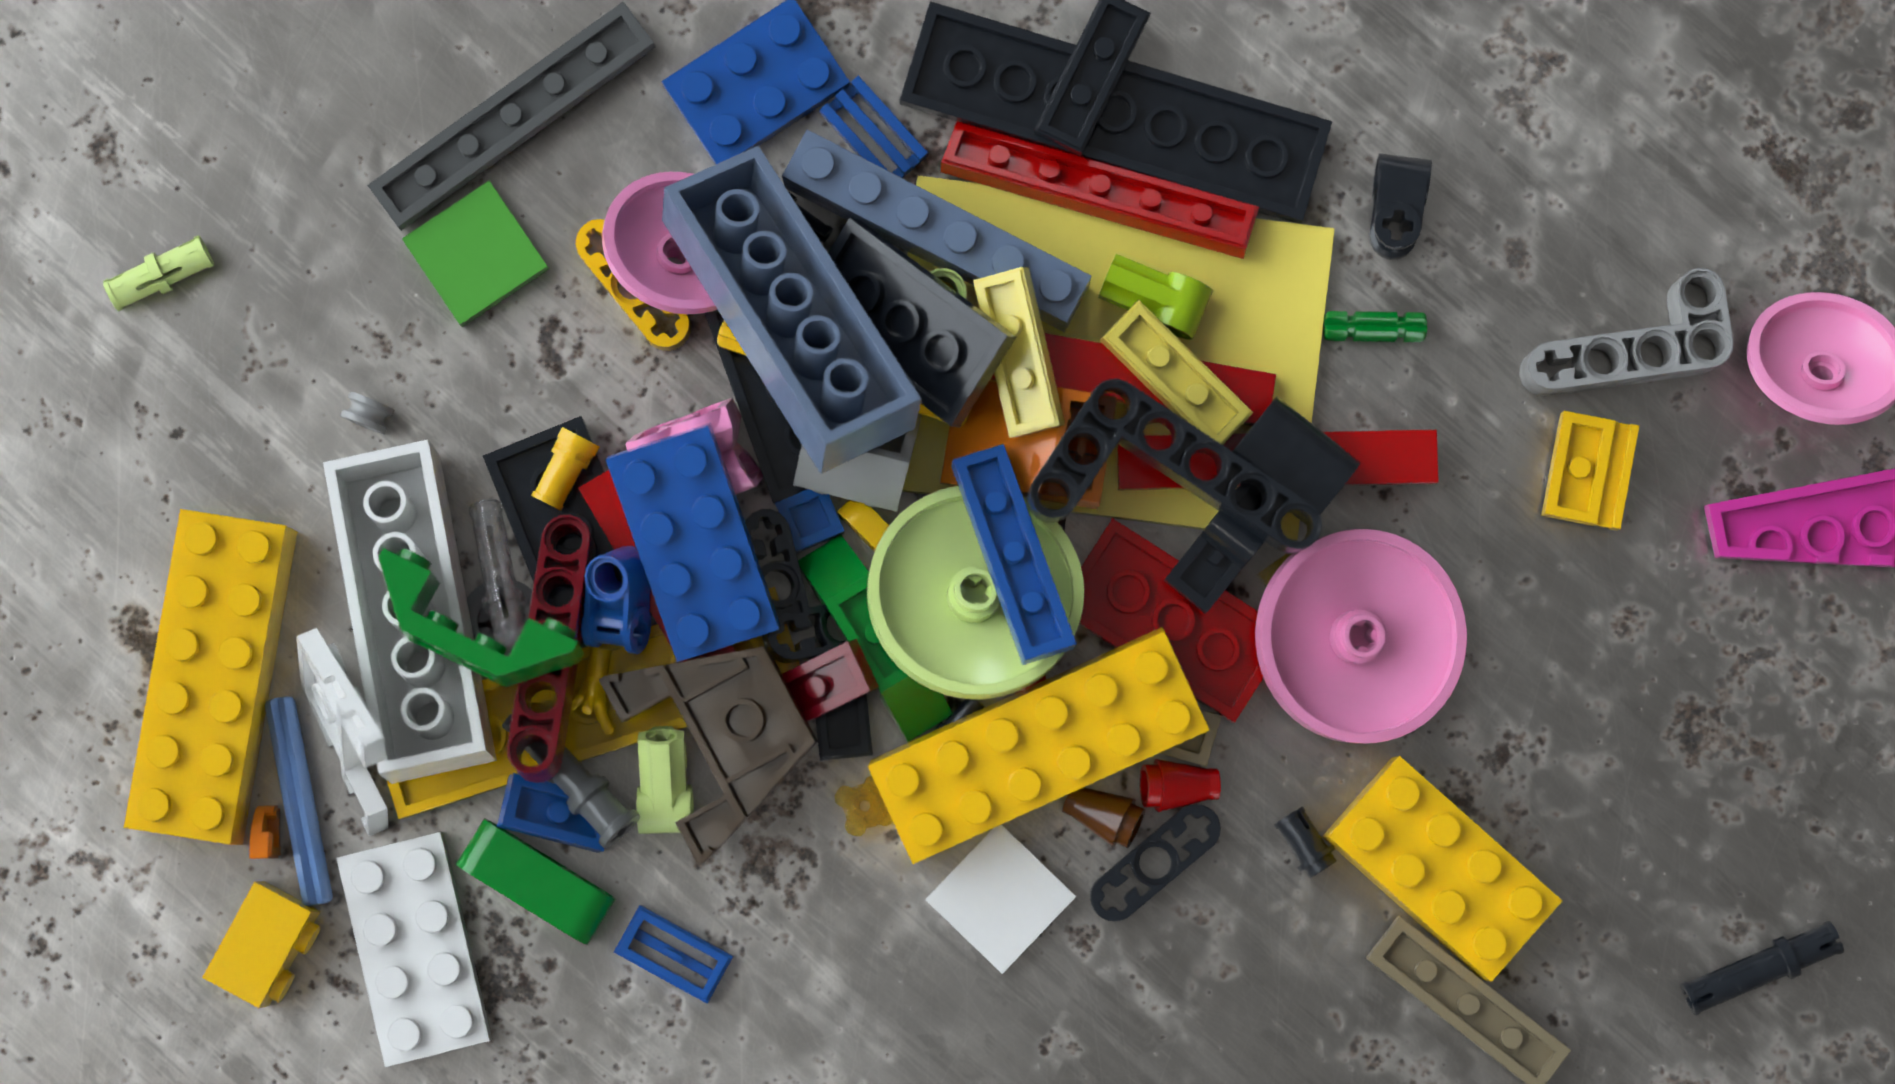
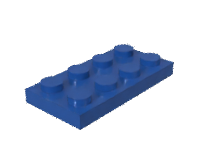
[605,423,781,662]

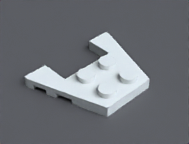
[296,628,388,836]

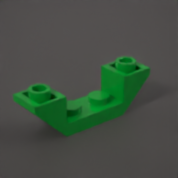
[798,534,953,742]
[378,548,584,687]

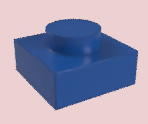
[775,489,845,554]

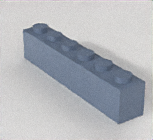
[782,129,1092,333]

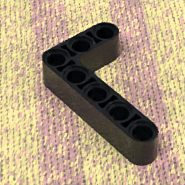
[1027,379,1322,553]

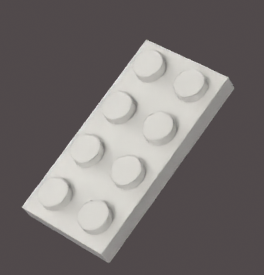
[336,832,492,1067]

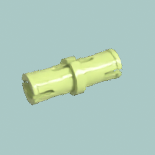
[103,235,214,311]

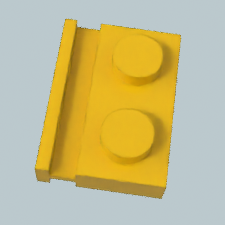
[1541,410,1640,531]

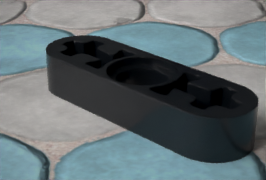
[1090,804,1221,921]

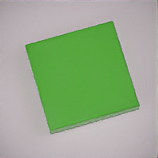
[402,181,549,327]

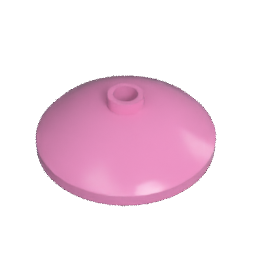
[602,171,717,314]
[1747,292,1895,425]

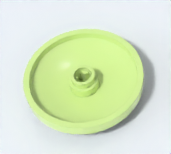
[867,486,1084,699]

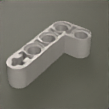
[1520,268,1734,396]

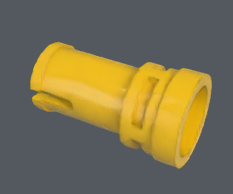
[531,427,600,511]

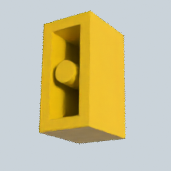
[202,881,321,1008]

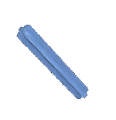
[265,696,333,906]

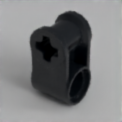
[1369,153,1432,260]

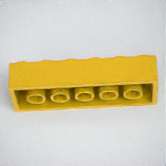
[123,509,298,845]
[868,627,1209,864]

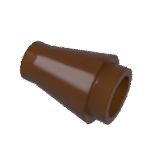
[1062,787,1146,848]

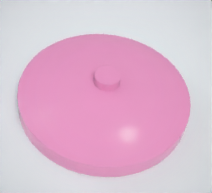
[1255,529,1467,744]

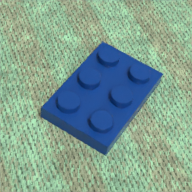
[661,0,850,165]

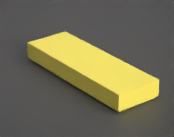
[973,267,1065,438]
[1099,300,1253,445]

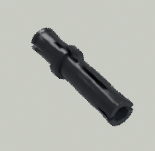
[1681,921,1844,1016]

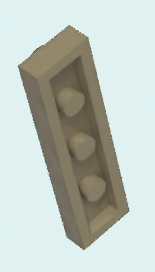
[1365,916,1571,1084]

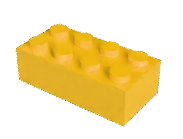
[1322,756,1562,982]

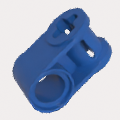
[581,546,651,654]

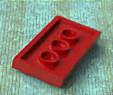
[1079,518,1264,723]

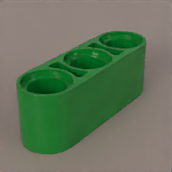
[456,818,616,945]

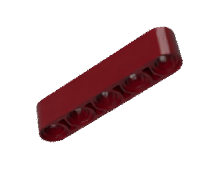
[507,515,596,783]

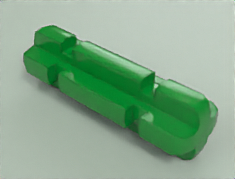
[1323,311,1428,342]

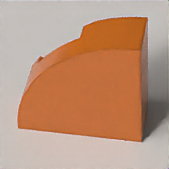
[249,805,281,859]

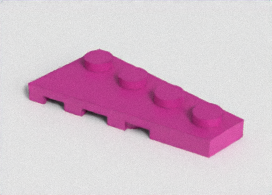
[1704,468,1895,568]

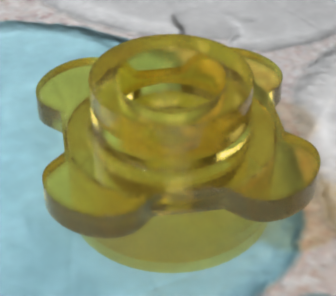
[834,776,893,836]

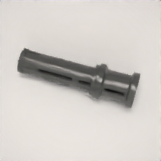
[502,706,640,848]

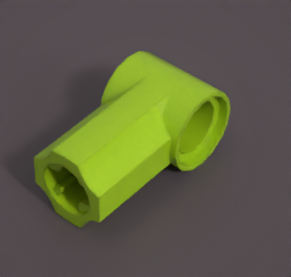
[1098,254,1213,340]

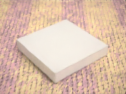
[925,824,1076,974]

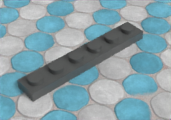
[367,1,656,231]

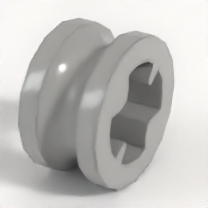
[340,392,395,435]

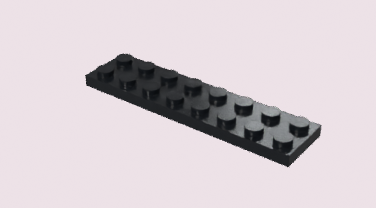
[899,1,1333,224]

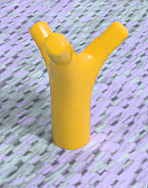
[571,647,614,734]

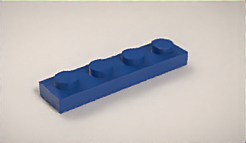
[951,444,1076,665]

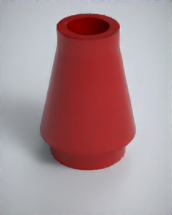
[1139,759,1221,812]

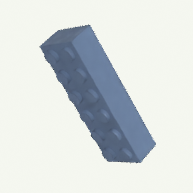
[662,146,921,474]

